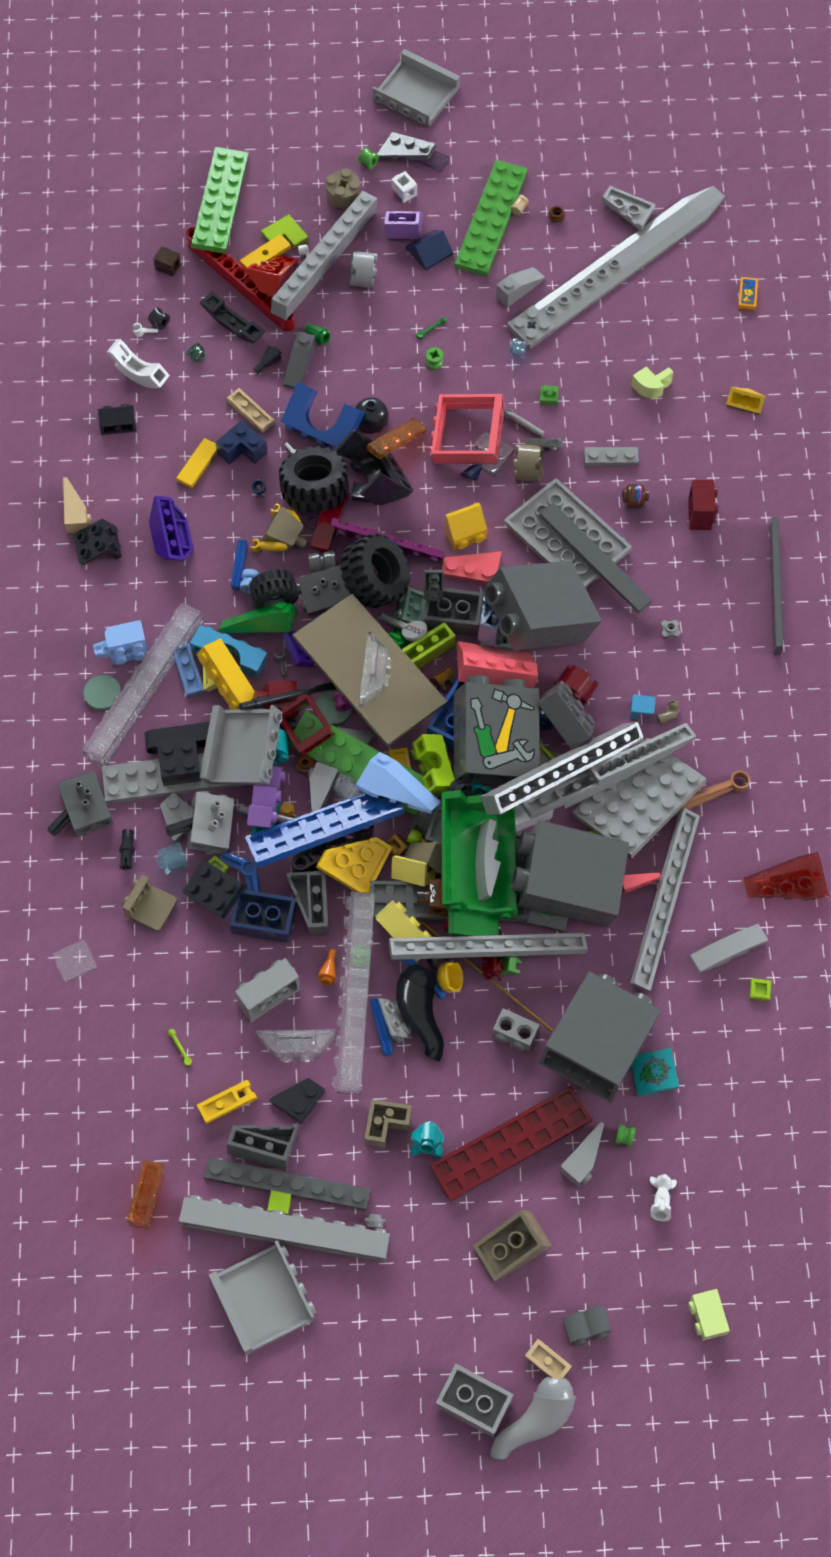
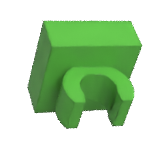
[540,385,558,405]
[499,956,522,976]

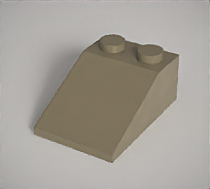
[473,1210,552,1282]

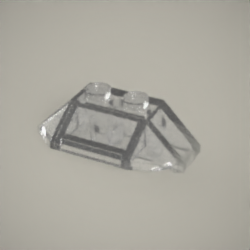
[359,630,392,707]
[256,1029,337,1062]

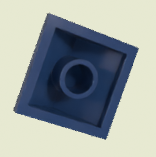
[406,230,453,270]

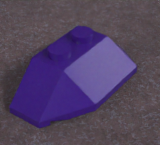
[149,496,194,561]

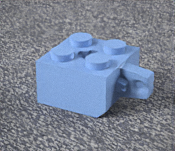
[93,620,149,665]

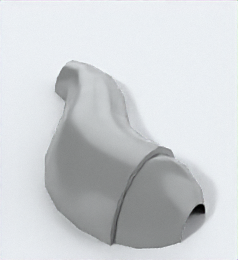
[490,1377,576,1459]

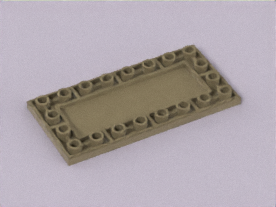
[293,594,447,747]

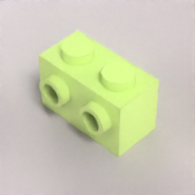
[688,1289,730,1341]

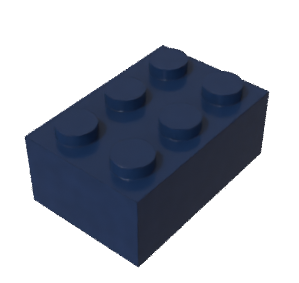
[230,890,297,943]

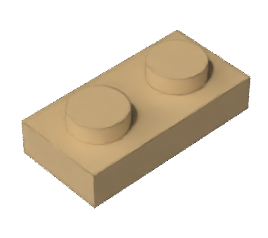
[525,1339,572,1379]

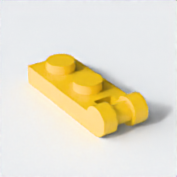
[197,1080,257,1124]

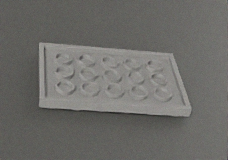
[504,478,632,588]
[572,738,706,859]

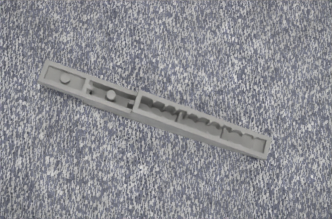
[521,723,697,820]

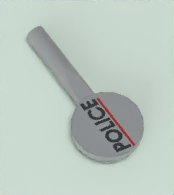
[380,614,428,641]

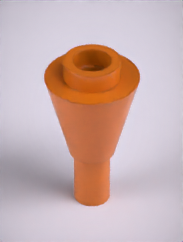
[317,949,337,986]

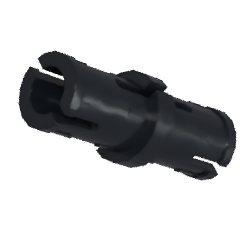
[119,829,135,870]

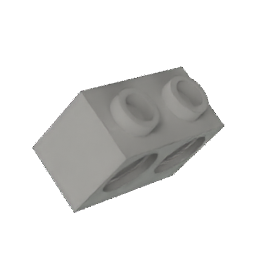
[492,1008,540,1051]

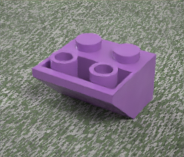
[384,211,423,239]

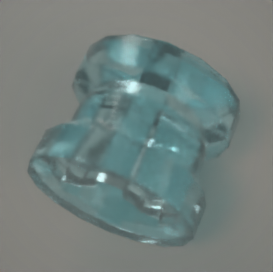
[509,337,528,358]

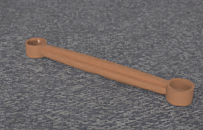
[675,771,750,815]

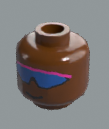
[622,484,649,508]

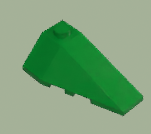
[218,602,299,633]

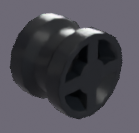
[148,307,170,330]
[449,780,473,797]

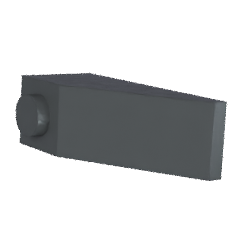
[283,331,316,389]

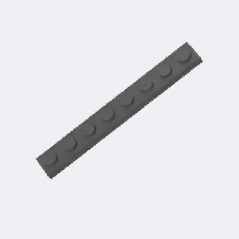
[204,1157,370,1211]

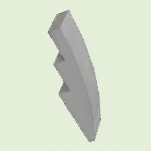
[475,819,501,902]
[689,924,768,973]

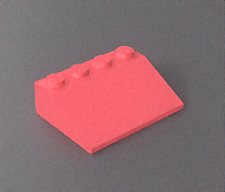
[457,641,538,688]

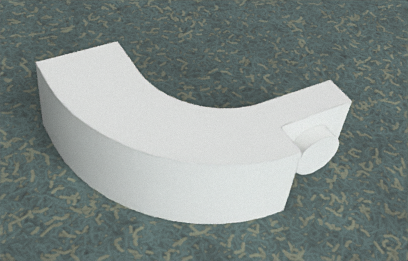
[107,339,170,389]

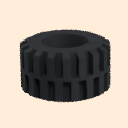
[249,569,299,609]

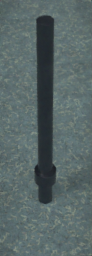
[239,682,337,711]

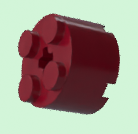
[554,665,598,706]

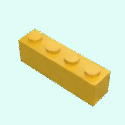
[196,638,255,710]

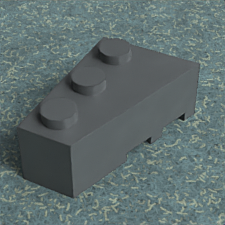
[286,871,329,936]
[227,1124,299,1171]

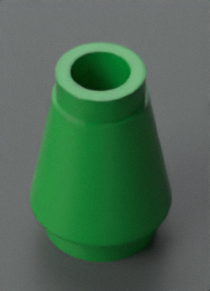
[304,323,331,345]

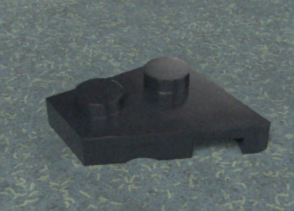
[269,1078,325,1124]

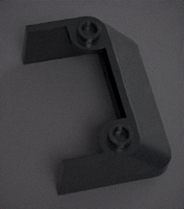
[335,429,414,506]

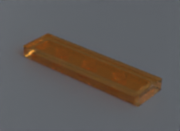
[367,418,427,459]

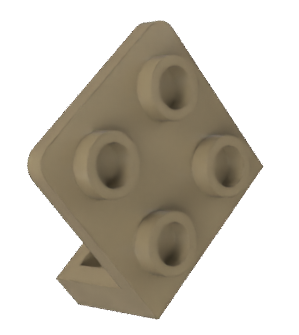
[122,875,177,931]

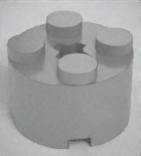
[349,251,377,288]

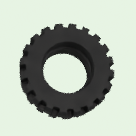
[279,446,349,513]
[340,533,410,608]

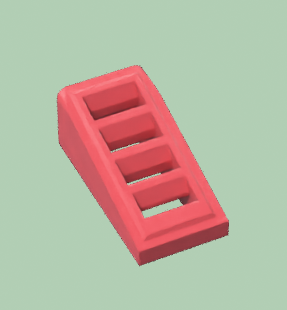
[622,873,661,894]

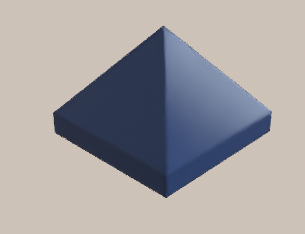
[460,464,483,480]

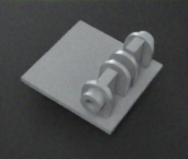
[378,998,413,1044]

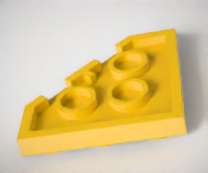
[316,837,393,898]

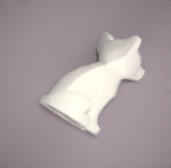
[650,1174,677,1222]

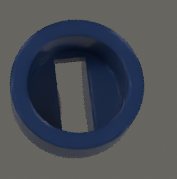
[251,479,266,495]

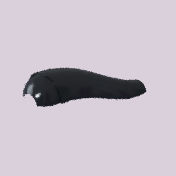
[395,964,444,1062]

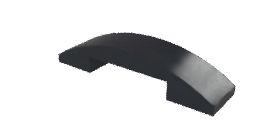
[200,291,265,343]

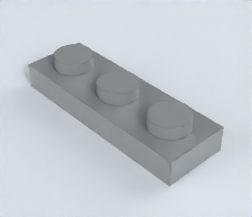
[584,447,639,467]

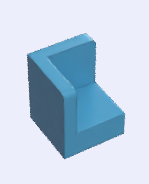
[630,694,656,720]

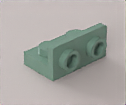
[394,587,426,624]

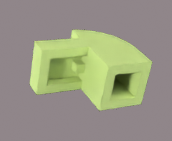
[631,367,673,398]

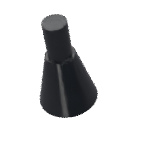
[253,346,282,374]

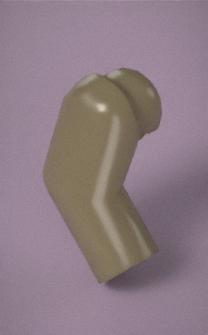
[657,700,680,724]

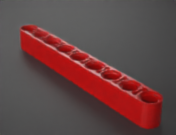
[186,227,295,331]

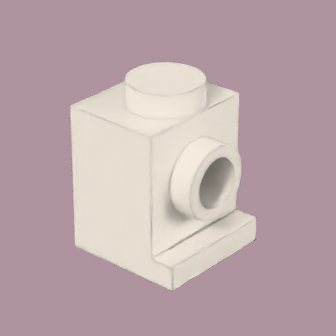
[391,171,417,203]

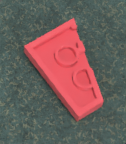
[442,551,502,585]

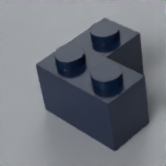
[215,421,267,464]

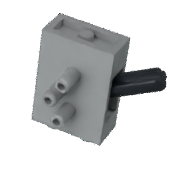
[166,791,234,855]

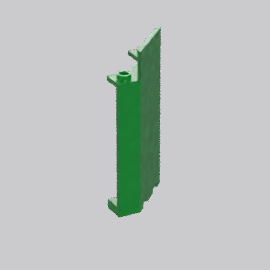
[442,790,518,936]

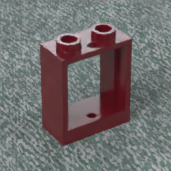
[280,694,335,756]

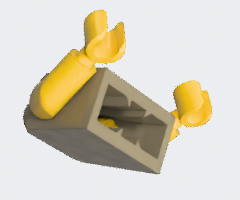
[250,503,308,553]

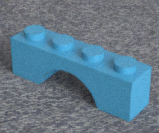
[190,625,268,679]

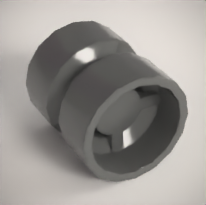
[308,551,336,574]

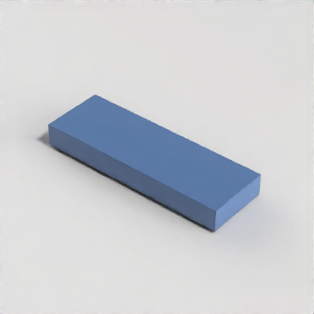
[172,643,205,698]

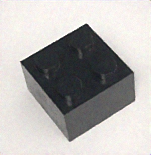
[157,737,202,786]

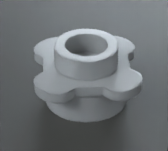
[661,620,680,638]

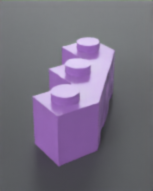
[247,766,286,828]

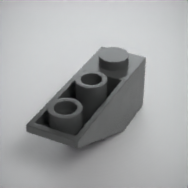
[424,570,444,602]

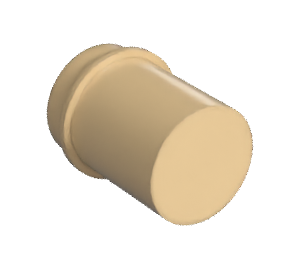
[511,195,529,216]

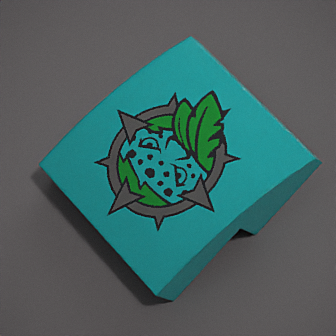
[631,1048,679,1097]

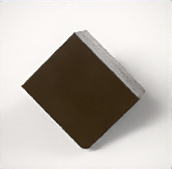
[153,247,181,277]

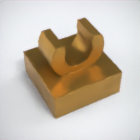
[430,668,455,691]

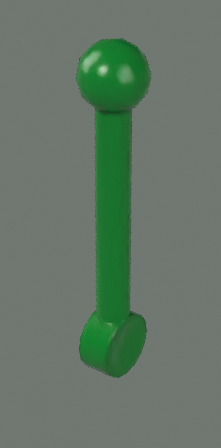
[417,317,447,339]

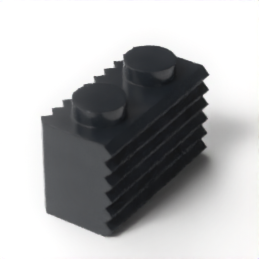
[98,404,137,435]

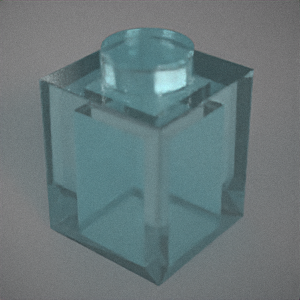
[156,842,188,874]

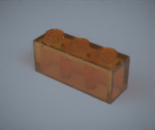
[127,1159,166,1230]

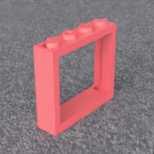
[429,394,505,464]

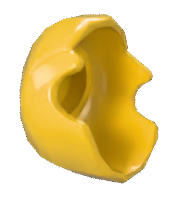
[437,962,463,992]

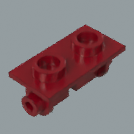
[482,956,503,981]

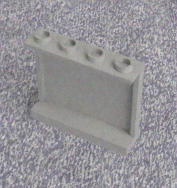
[373,49,460,127]
[200,705,282,785]
[209,1240,316,1355]

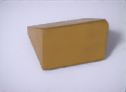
[386,833,410,858]

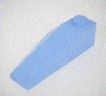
[355,752,441,814]

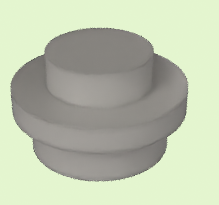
[365,1214,386,1228]

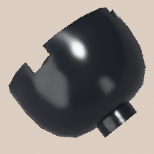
[355,397,389,434]

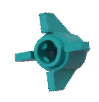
[410,1121,444,1159]

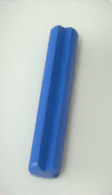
[231,539,247,590]
[370,998,394,1056]

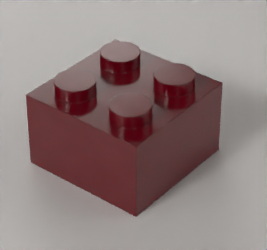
[688,480,718,530]

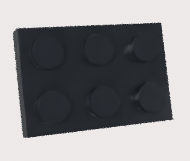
[182,860,246,919]

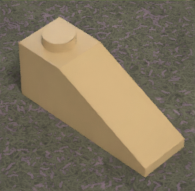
[63,477,92,534]

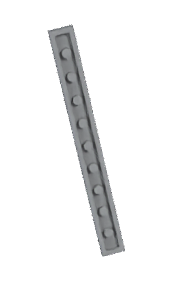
[630,808,700,992]
[389,933,588,960]

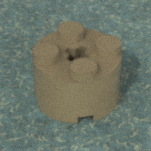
[326,168,360,210]
[513,444,544,482]

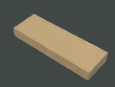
[226,388,275,434]

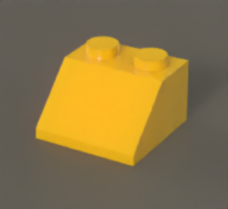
[445,503,487,551]

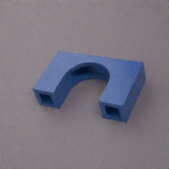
[280,382,365,450]

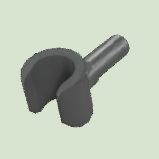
[274,650,286,677]

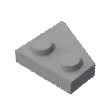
[160,792,191,844]

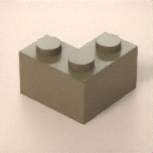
[405,841,442,879]
[364,1099,412,1149]

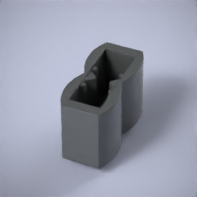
[562,1305,611,1347]

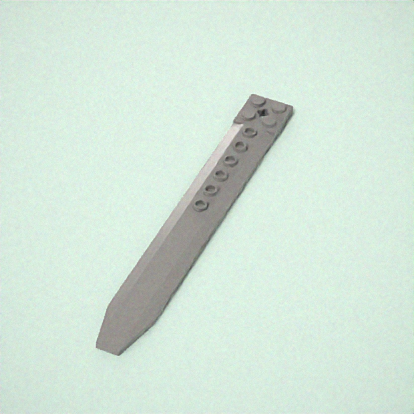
[507,186,725,349]

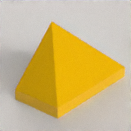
[726,387,765,414]

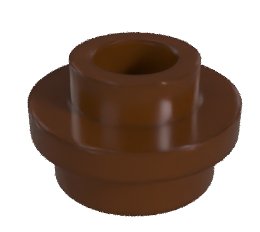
[548,206,565,222]
[295,755,315,774]

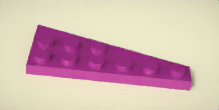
[331,518,445,562]

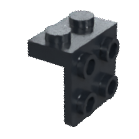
[74,519,122,565]

